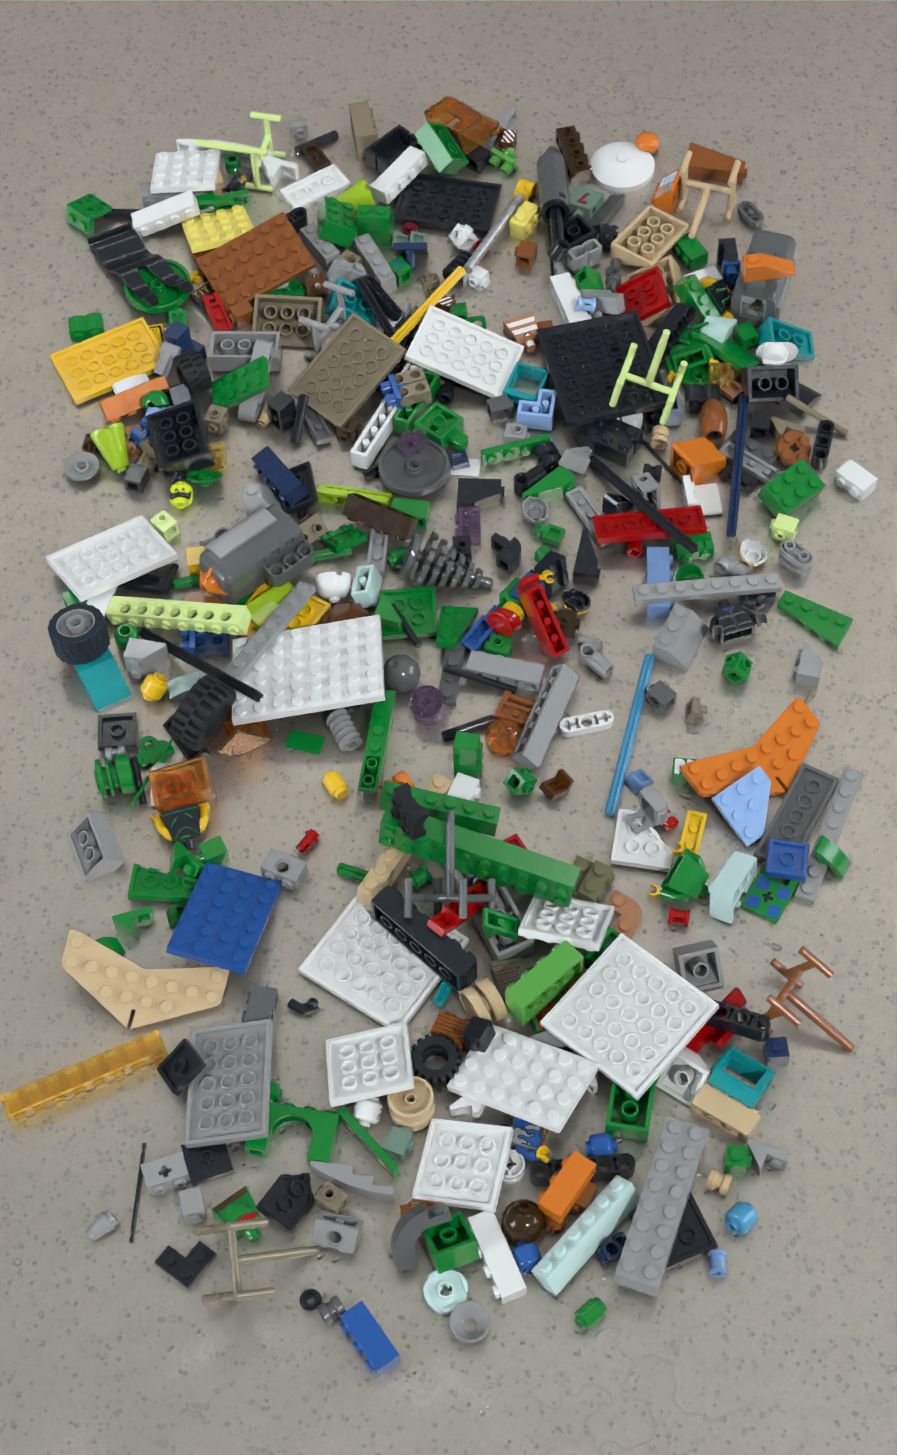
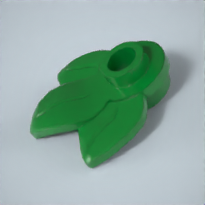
[137,736,175,768]

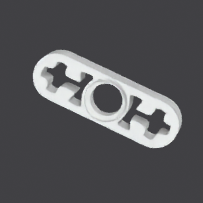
[559,710,614,737]

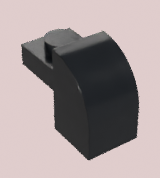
[491,532,521,575]

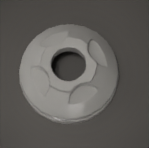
[449,1301,490,1343]

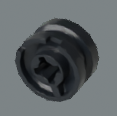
[598,222,618,248]

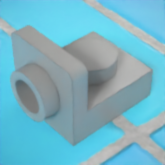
[290,119,308,139]

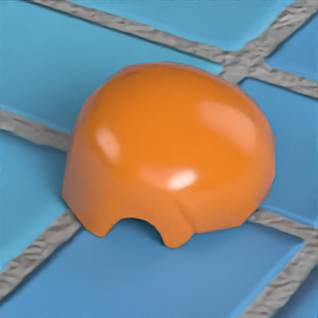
[635,131,660,154]

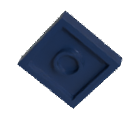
[393,242,428,270]

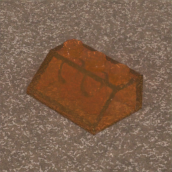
[148,755,217,815]

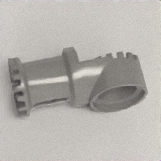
[713,556,753,576]

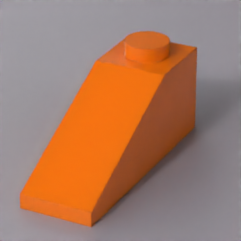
[741,253,796,283]

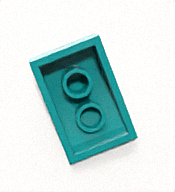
[324,277,378,326]
[757,317,815,360]
[73,648,132,712]

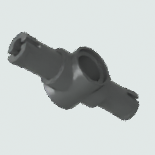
[605,258,622,293]

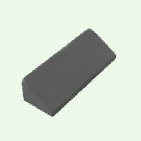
[588,194,625,233]

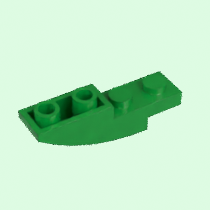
[195,189,250,216]

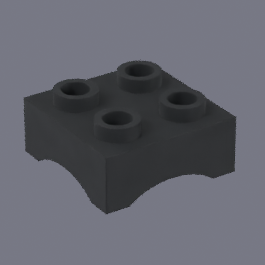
[390,782,428,841]

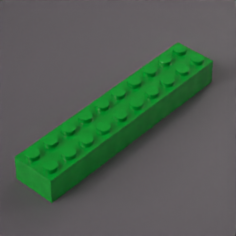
[379,803,581,908]

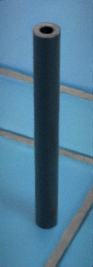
[443,665,517,694]

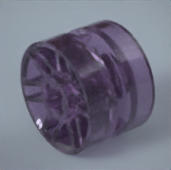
[409,685,447,726]

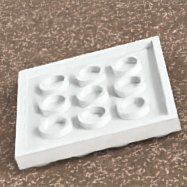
[150,149,221,194]
[518,896,615,951]
[325,1022,415,1107]
[411,1118,514,1212]

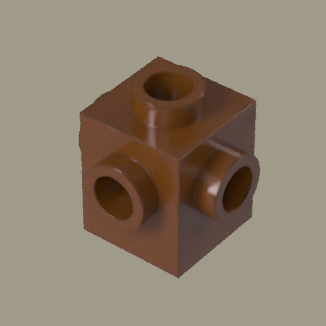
[306,273,330,297]

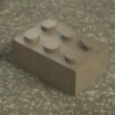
[349,101,378,161]

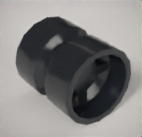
[534,442,562,475]

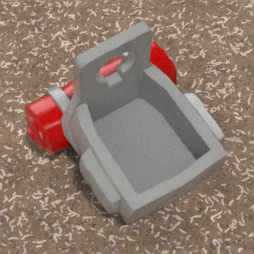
[626,786,679,835]

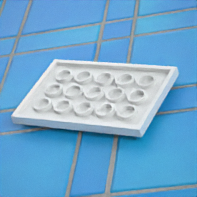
[404,305,525,398]
[46,515,178,602]
[447,1024,599,1134]

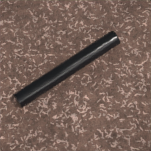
[391,604,422,649]
[130,756,148,809]

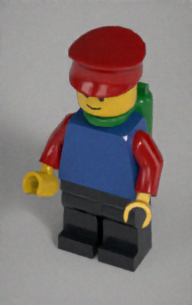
[487,550,569,637]

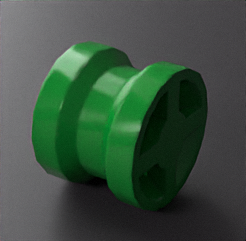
[224,153,241,174]

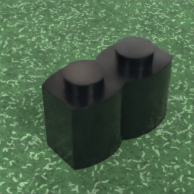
[684,383,721,412]

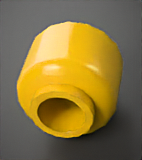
[140,672,168,701]

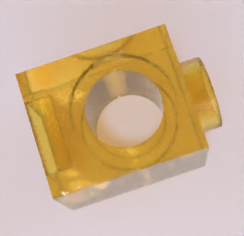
[708,363,734,388]

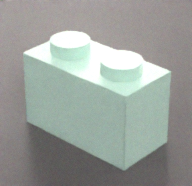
[351,564,383,608]

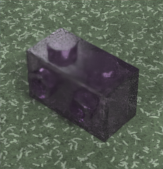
[455,506,481,546]

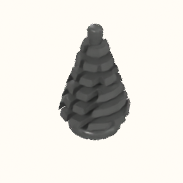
[400,531,493,589]

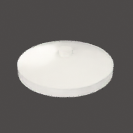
[590,142,655,193]

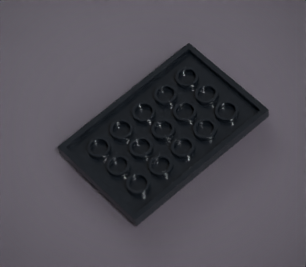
[393,173,502,235]

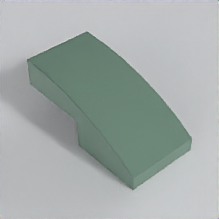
[391,231,427,249]

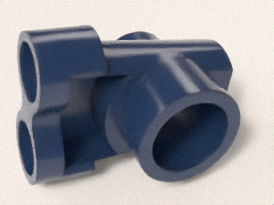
[595,1231,627,1265]

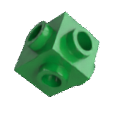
[721,652,753,684]
[502,767,538,796]

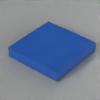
[765,838,810,882]

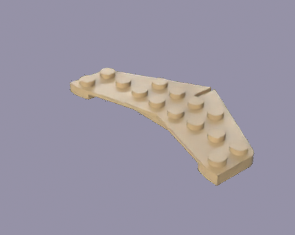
[61,929,230,1029]

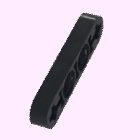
[363,275,403,321]

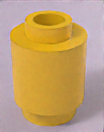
[322,771,349,800]

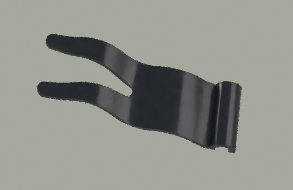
[87,223,193,306]

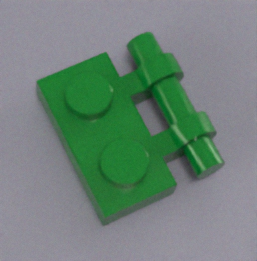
[320,524,368,554]

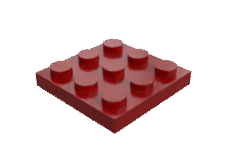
[616,265,671,321]

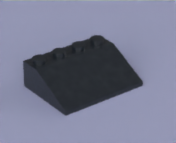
[146,399,215,471]

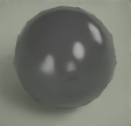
[383,654,421,693]

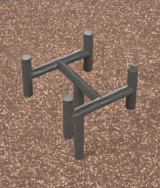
[404,810,496,919]

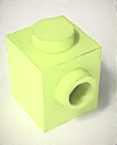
[150,510,180,542]
[769,513,799,541]

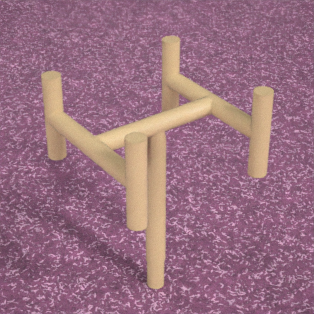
[676,150,741,239]

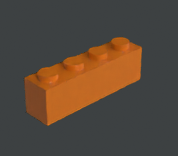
[98,376,169,423]

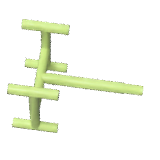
[195,111,286,192]
[609,329,688,425]

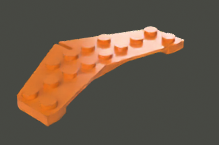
[679,697,820,797]

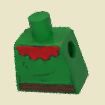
[211,1185,262,1243]

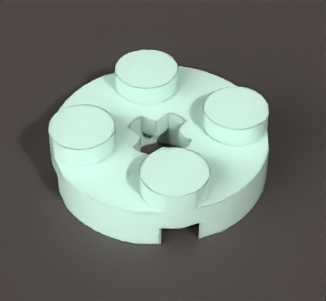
[423,1270,468,1314]

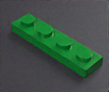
[481,433,551,466]

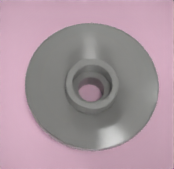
[64,452,99,481]

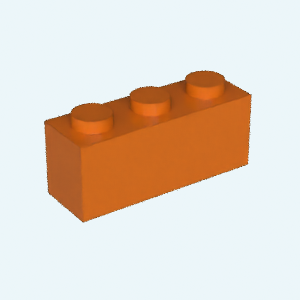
[537,1150,596,1224]

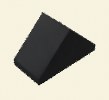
[602,493,634,515]

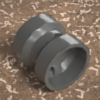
[317,1295,346,1326]

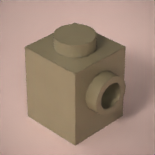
[314,1181,350,1215]

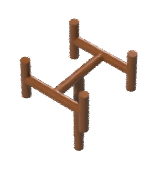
[740,946,855,1052]

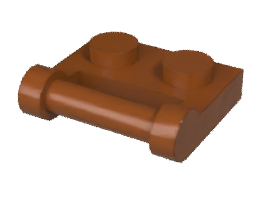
[495,690,537,728]

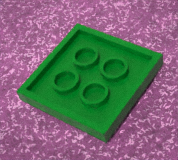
[379,586,438,640]

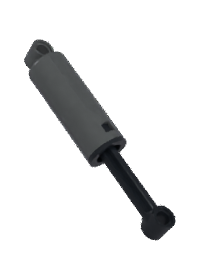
[537,146,570,262]

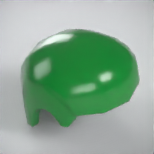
[141,390,170,409]
[676,563,705,581]

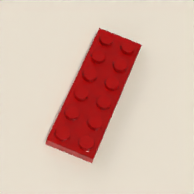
[593,505,707,545]

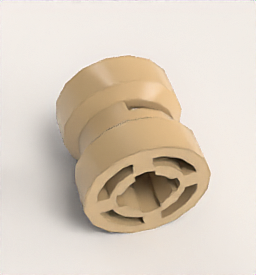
[650,425,669,450]
[705,1168,733,1196]

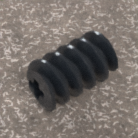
[442,250,472,286]

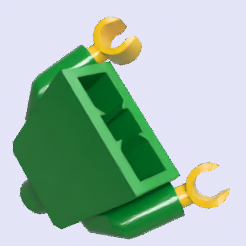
[665,340,720,385]
[648,842,710,902]

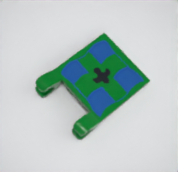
[740,860,800,924]

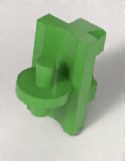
[488,147,519,176]

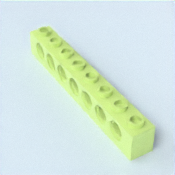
[105,596,252,635]

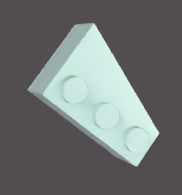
[708,851,757,924]

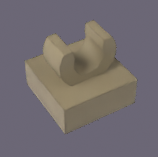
[685,696,708,723]

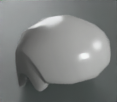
[521,496,549,524]

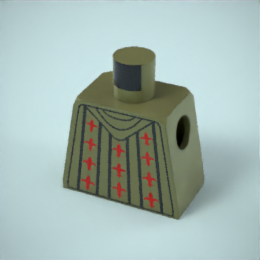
[490,958,535,1004]

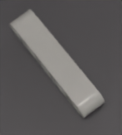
[238,339,275,423]

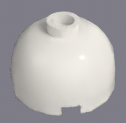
[315,572,352,603]

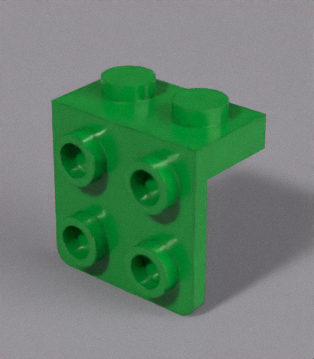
[66,194,112,236]

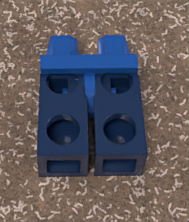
[180,630,230,657]

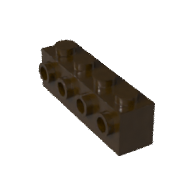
[556,125,592,185]
[342,493,419,541]

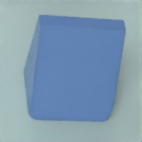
[624,769,654,795]

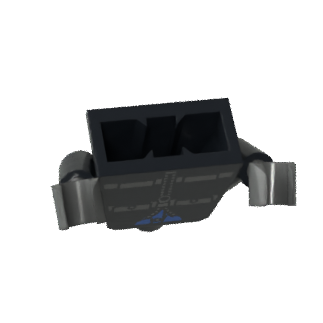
[709,599,768,644]

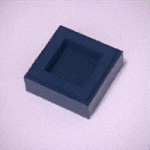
[448,450,470,471]

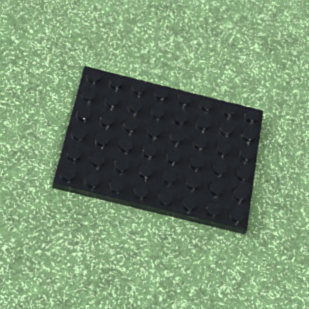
[537,310,668,428]

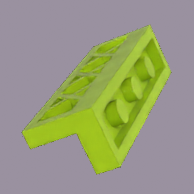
[317,483,392,507]

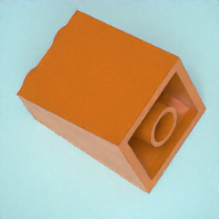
[670,437,726,485]

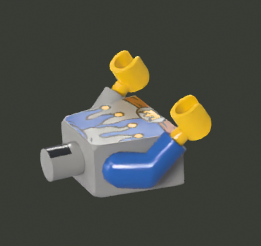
[501,1116,552,1163]

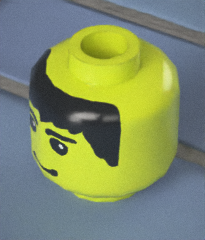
[169,481,193,509]

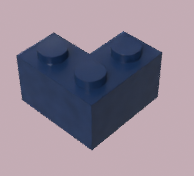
[163,320,207,360]

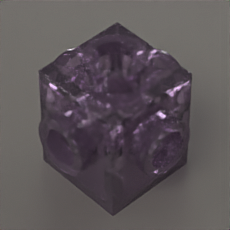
[396,428,427,459]

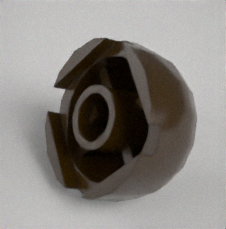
[501,1199,545,1243]

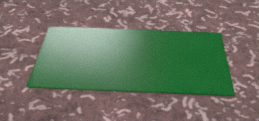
[285,730,325,755]

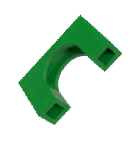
[244,1099,341,1167]

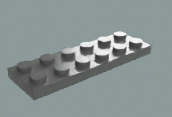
[753,763,839,862]

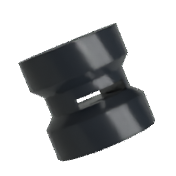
[643,463,662,483]

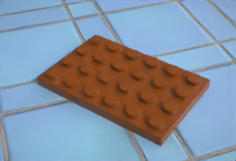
[196,212,316,314]

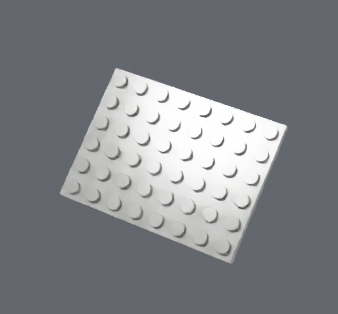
[232,614,385,726]

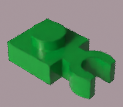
[531,522,566,547]

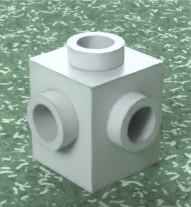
[448,223,478,252]

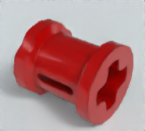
[627,540,643,558]
[668,906,690,928]

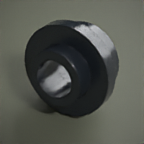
[300,1289,322,1312]

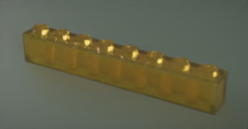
[0,1029,168,1125]

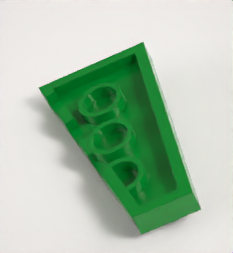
[777,590,853,650]

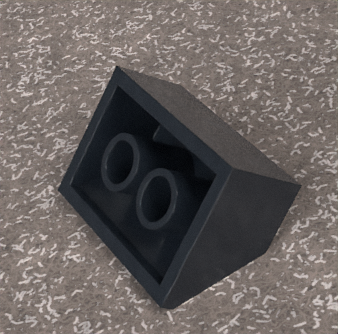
[741,364,799,402]

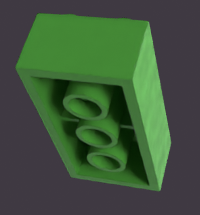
[505,940,583,1027]

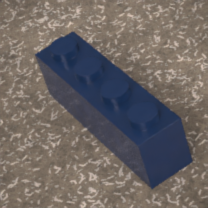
[251,446,308,507]

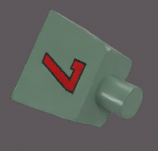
[569,185,604,221]

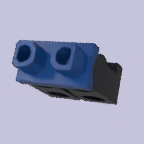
[716,238,741,290]

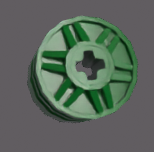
[94,753,136,800]

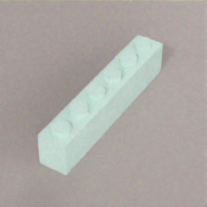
[531,1175,640,1295]

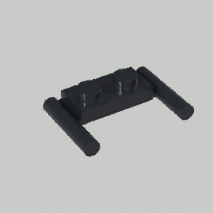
[117,563,179,595]

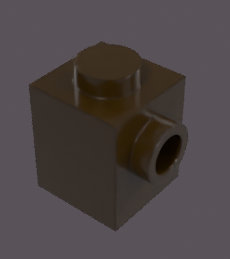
[557,609,581,639]

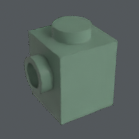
[383,1125,415,1163]

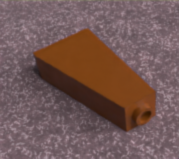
[688,143,748,185]

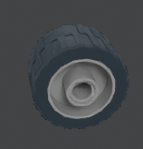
[48,604,110,665]

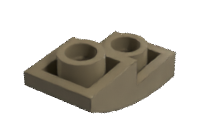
[420,273,440,300]

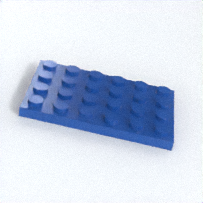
[166,862,282,975]

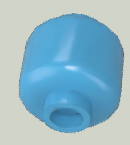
[725,1202,757,1235]

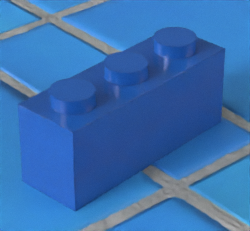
[339,1301,401,1377]

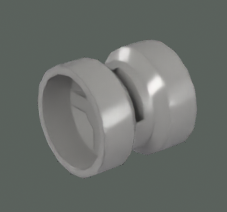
[105,745,126,765]

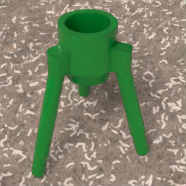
[676,322,709,345]

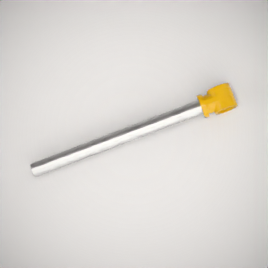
[463,178,537,274]

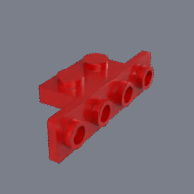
[685,987,747,1053]

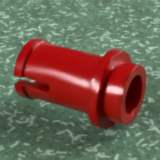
[296,829,319,855]

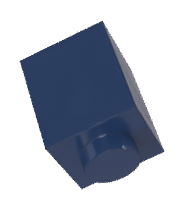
[763,1036,790,1068]

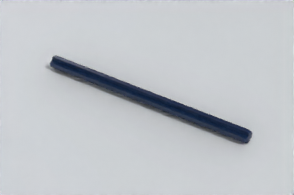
[726,394,748,537]

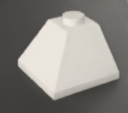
[655,1047,710,1107]

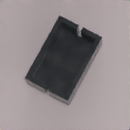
[365,124,423,174]
[579,418,643,468]

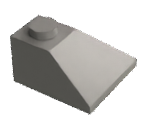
[242,484,282,517]

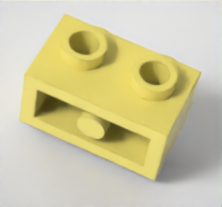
[508,201,541,241]

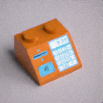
[651,168,681,215]

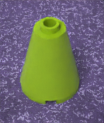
[336,178,376,213]
[90,422,130,473]

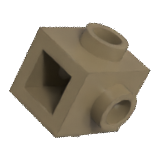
[203,404,230,435]

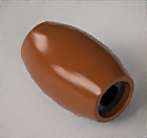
[699,399,728,443]

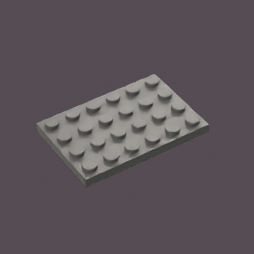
[184,1019,273,1148]

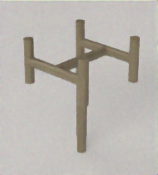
[195,1218,319,1304]

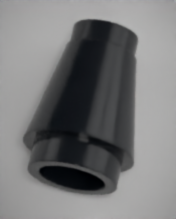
[437,380,455,405]

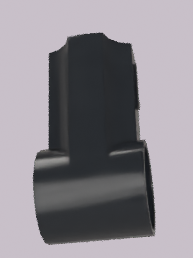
[514,465,547,496]

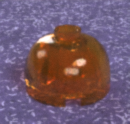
[485,718,522,757]

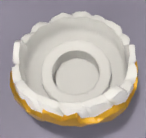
[738,538,768,567]

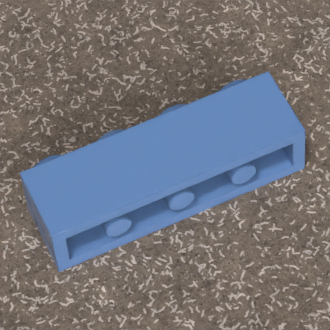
[646,547,673,618]

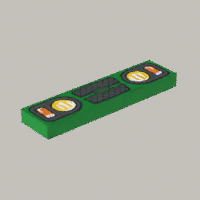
[337,1107,400,1180]

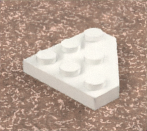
[610,809,672,872]

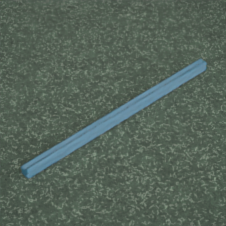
[605,653,655,816]

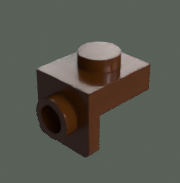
[539,769,574,801]

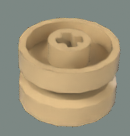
[459,977,508,1022]
[387,1076,436,1132]

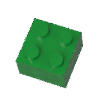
[421,1211,480,1274]

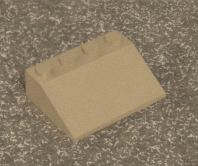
[610,205,691,267]
[626,255,682,326]

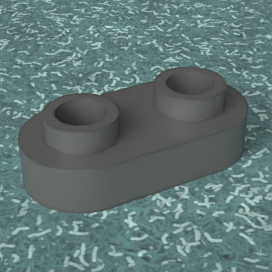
[737,201,764,228]

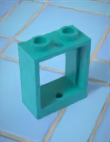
[503,362,550,407]
[708,1046,776,1109]

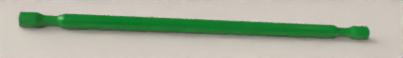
[129,737,175,809]

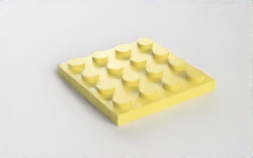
[181,205,254,254]

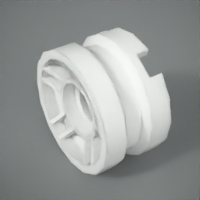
[502,1149,525,1184]

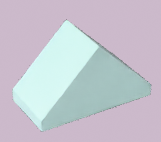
[700,316,737,343]

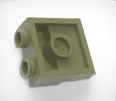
[572,856,615,903]

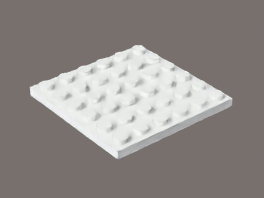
[298,895,469,1026]
[540,933,719,1100]

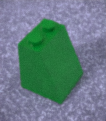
[356,205,395,247]

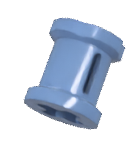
[708,1249,728,1277]

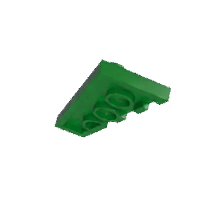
[127,863,198,902]

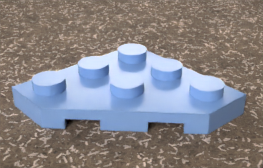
[711,766,771,847]

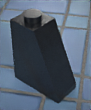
[456,478,505,518]

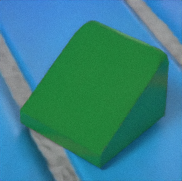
[166,904,186,929]

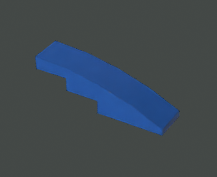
[460,603,500,651]

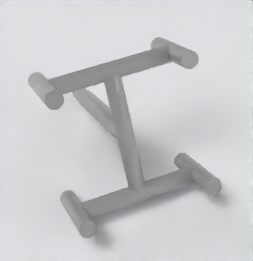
[298,281,355,360]

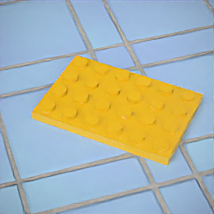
[49,317,161,405]

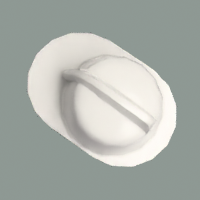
[756,342,798,366]

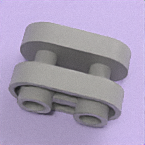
[778,540,813,578]

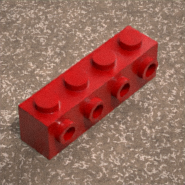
[516,581,570,658]

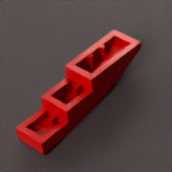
[426,882,488,937]

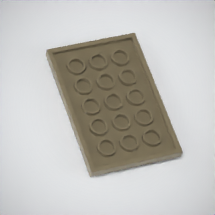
[287,312,407,427]

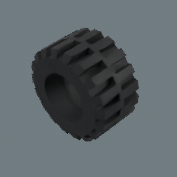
[174,349,212,397]
[410,1033,462,1092]

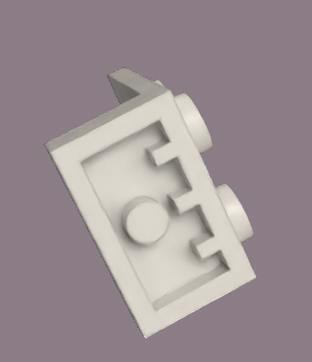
[681,475,723,516]

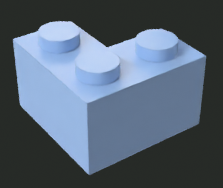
[517,389,557,431]

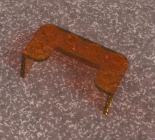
[424,96,501,155]

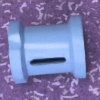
[576,296,596,313]

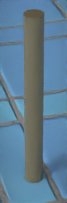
[785,394,849,437]

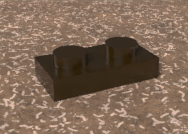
[301,143,331,172]

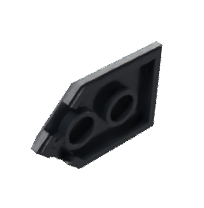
[256,1173,315,1234]

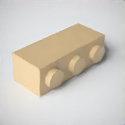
[690,1083,761,1144]

